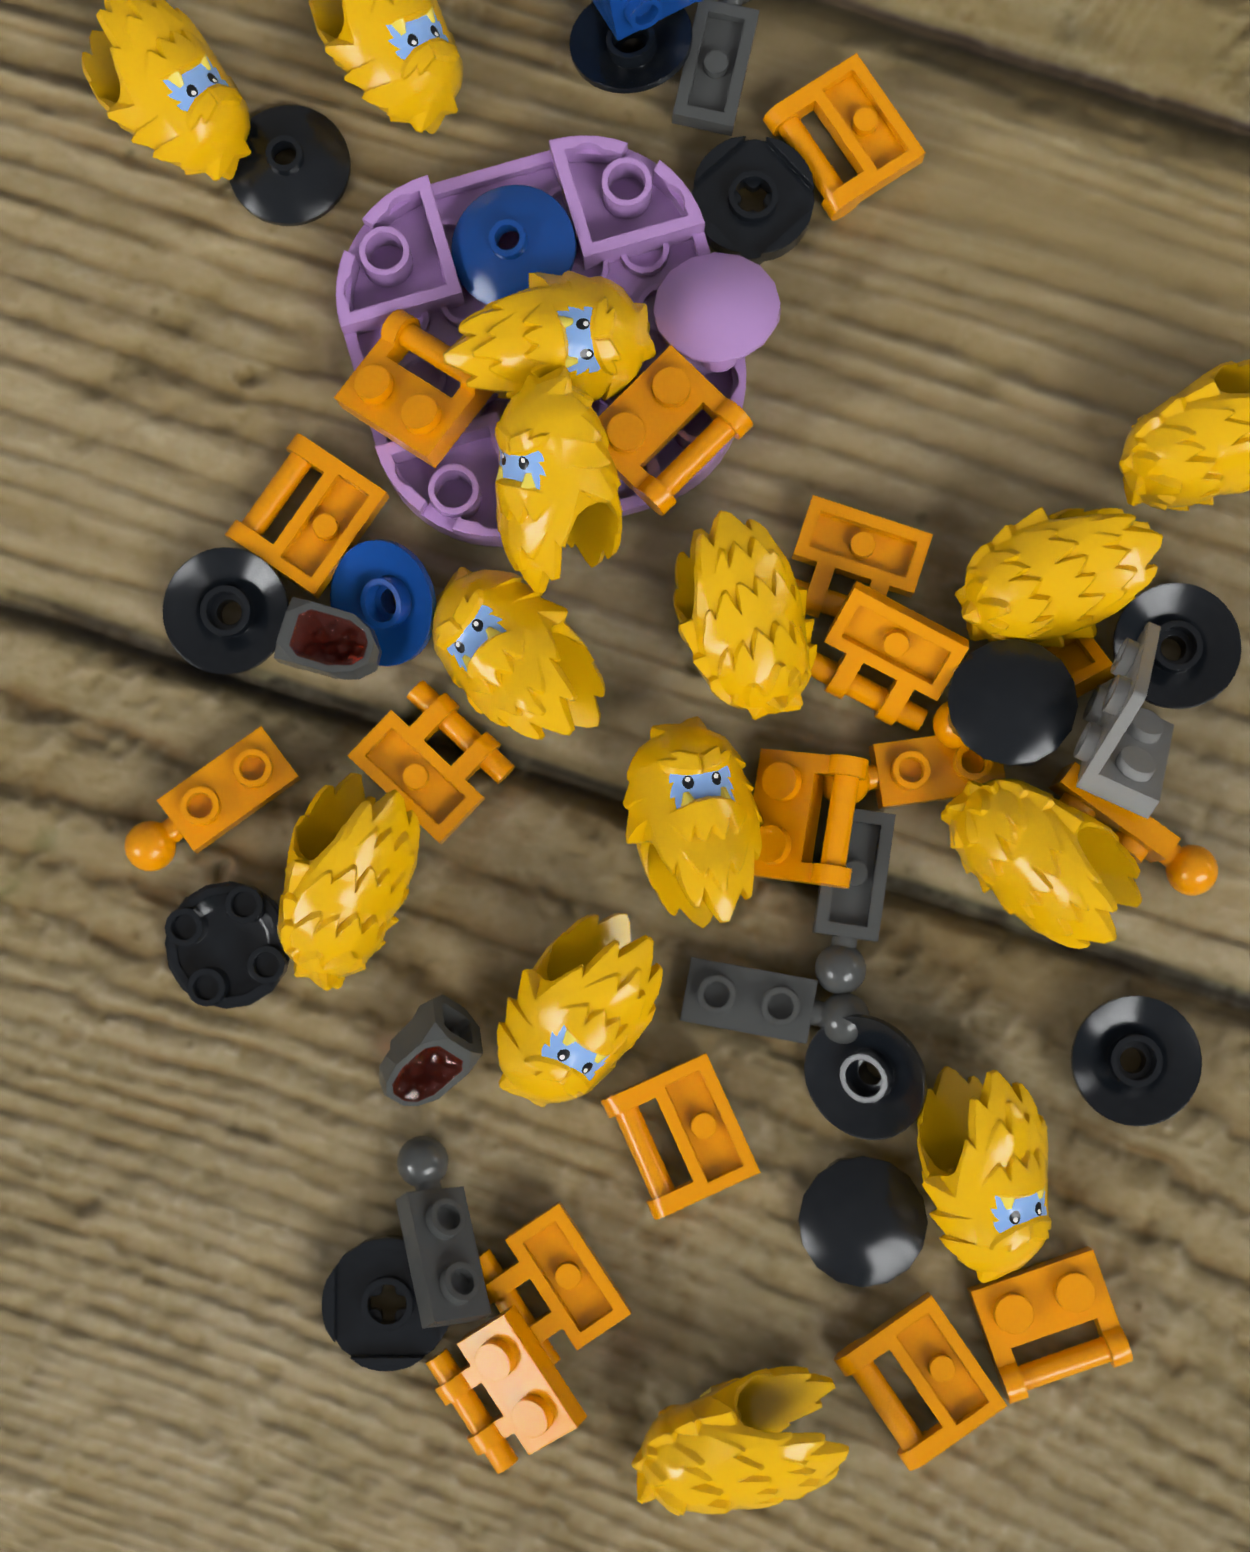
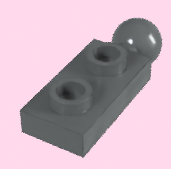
[672,0,760,136]
[812,809,896,994]
[680,957,870,1044]
[395,1136,492,1329]

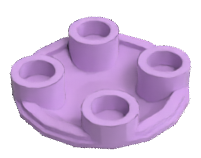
[653,252,781,372]

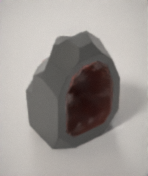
[274,597,382,680]
[379,994,483,1106]

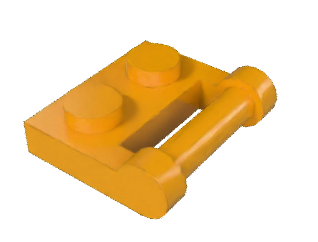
[763,53,926,221]
[334,309,495,468]
[598,345,753,516]
[225,433,390,599]
[753,748,869,889]
[601,1052,761,1220]
[967,1246,1133,1404]
[833,1292,1007,1471]

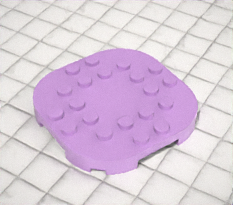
[336,135,746,547]

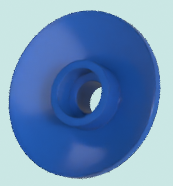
[451,185,576,305]
[330,539,437,666]

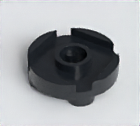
[692,136,815,265]
[322,1235,450,1371]

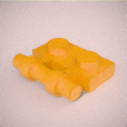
[791,495,933,618]
[811,581,969,732]
[347,680,515,845]
[479,1201,631,1365]
[425,1305,587,1474]

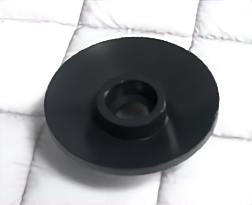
[569,2,693,94]
[230,105,351,226]
[163,547,289,674]
[1113,583,1241,709]
[1071,996,1202,1126]
[804,1014,927,1140]

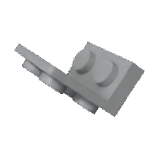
[1073,622,1174,819]

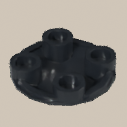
[947,638,1078,767]
[165,881,290,1009]
[798,1156,928,1288]

